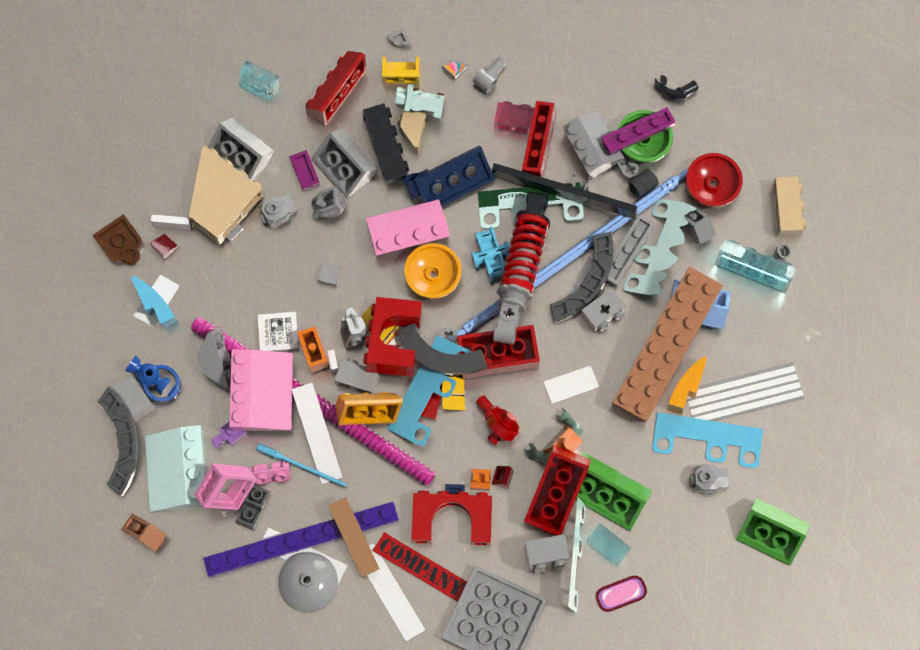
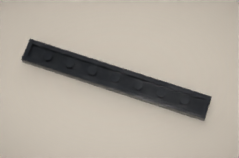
[492,163,637,219]

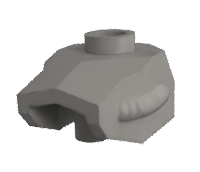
[311,186,346,219]
[259,194,297,229]
[340,307,368,347]
[690,464,729,494]

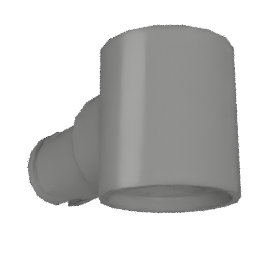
[473,57,506,93]

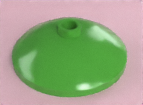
[618,110,673,163]

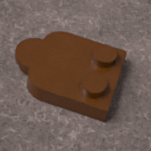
[92,214,142,265]

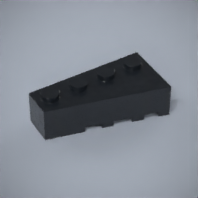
[362,103,409,183]

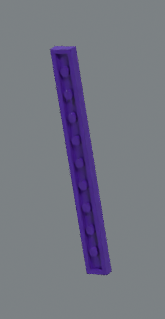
[203,502,399,578]

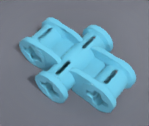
[471,227,510,283]

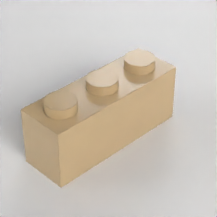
[773,176,806,237]

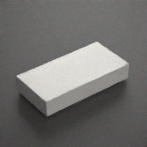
[151,215,192,231]

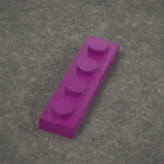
[601,107,676,155]

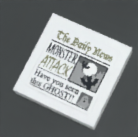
[258,312,299,352]

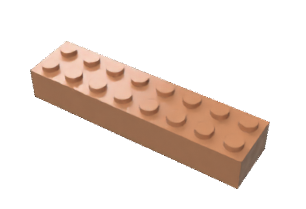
[612,266,723,422]

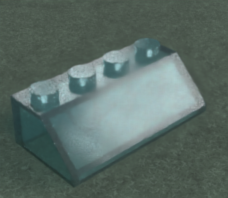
[714,240,796,293]

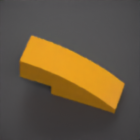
[667,356,707,414]

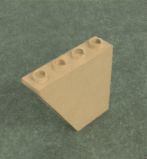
[189,145,264,245]

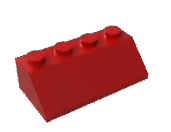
[305,51,367,126]

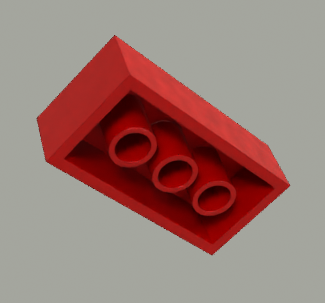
[457,325,540,379]
[524,444,591,535]

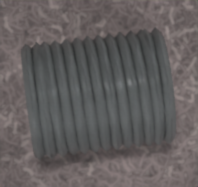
[628,168,659,198]

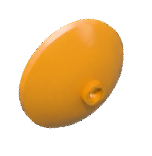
[404,243,462,299]

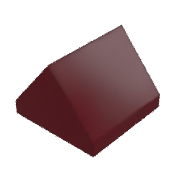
[492,466,514,489]

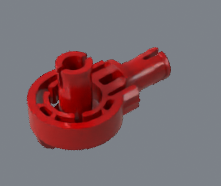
[476,395,520,445]

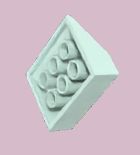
[145,425,207,513]

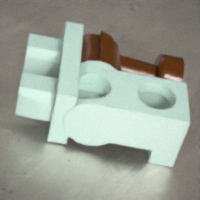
[395,84,444,118]

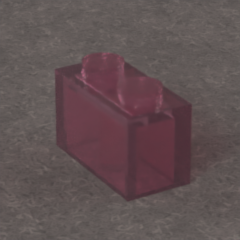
[494,101,534,135]

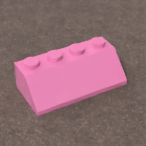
[366,199,450,256]

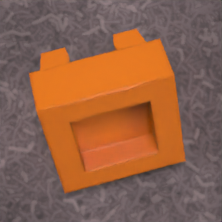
[470,469,491,491]

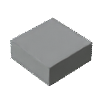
[317,263,341,287]

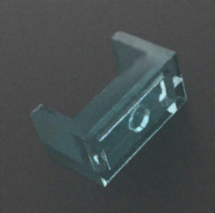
[587,523,631,567]

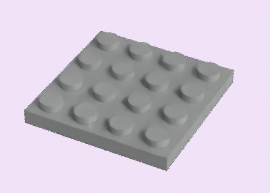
[441,565,548,650]

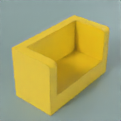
[382,57,420,84]

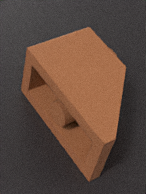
[121,514,167,552]

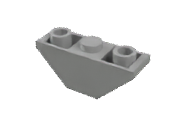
[197,327,231,388]

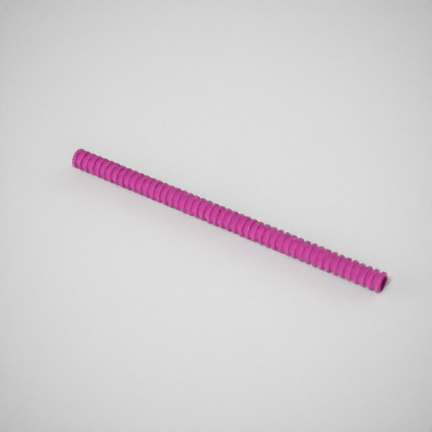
[191,316,436,486]

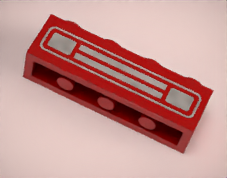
[522,101,556,177]

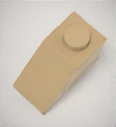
[397,110,426,154]

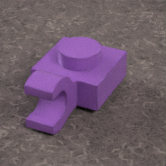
[211,421,247,449]

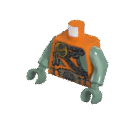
[524,408,583,464]

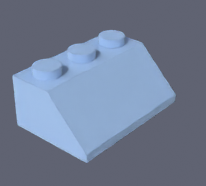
[670,280,731,329]

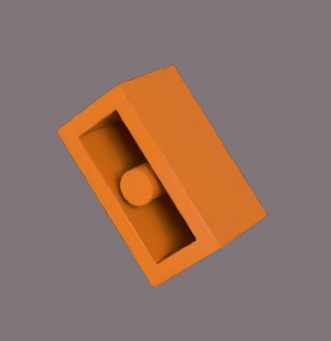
[297,326,329,373]

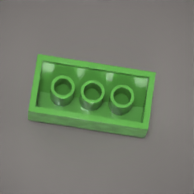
[576,452,652,531]

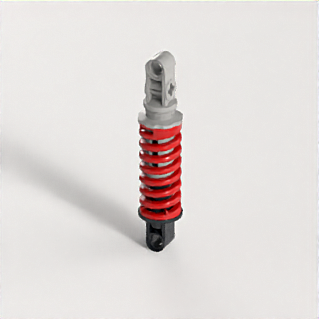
[493,192,551,345]

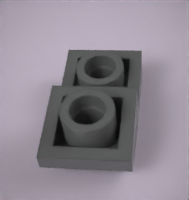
[235,485,270,530]

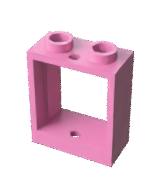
[194,463,257,510]

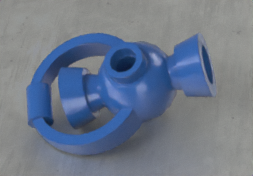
[125,355,180,402]

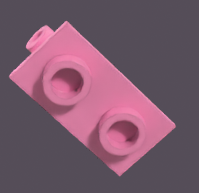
[250,461,291,485]

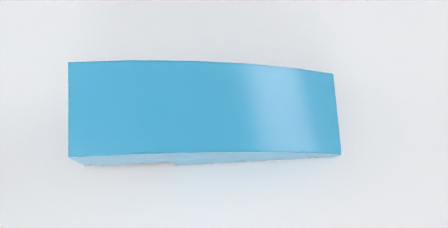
[131,276,178,328]

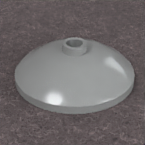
[278,552,338,612]

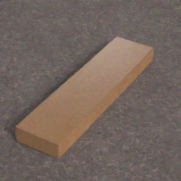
[328,497,380,577]

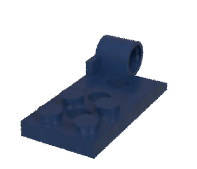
[402,146,495,207]

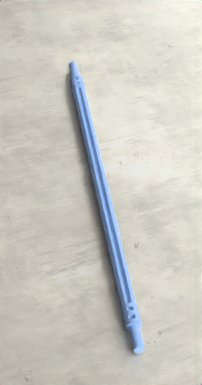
[447,167,689,340]

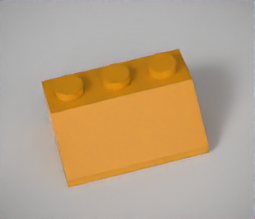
[335,392,403,425]

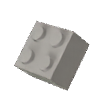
[524,534,570,573]

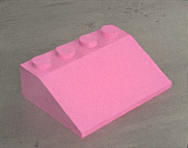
[229,350,293,431]

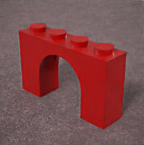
[363,297,422,377]
[411,490,492,546]

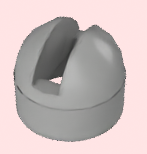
[775,244,791,260]

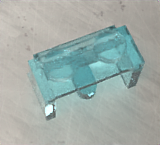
[239,60,281,102]

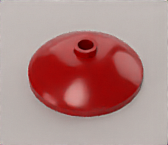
[686,153,743,207]

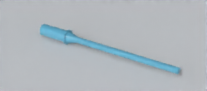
[256,443,346,487]

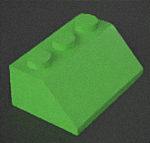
[737,498,810,565]

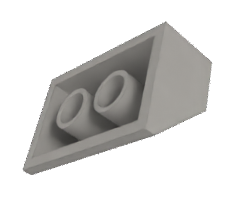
[562,111,625,178]
[208,118,274,181]
[311,129,379,198]

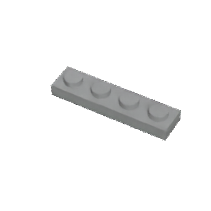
[607,214,655,287]

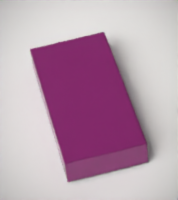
[289,150,320,191]

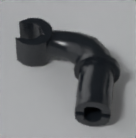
[654,75,699,101]

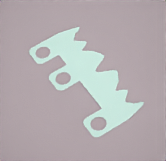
[623,199,696,295]

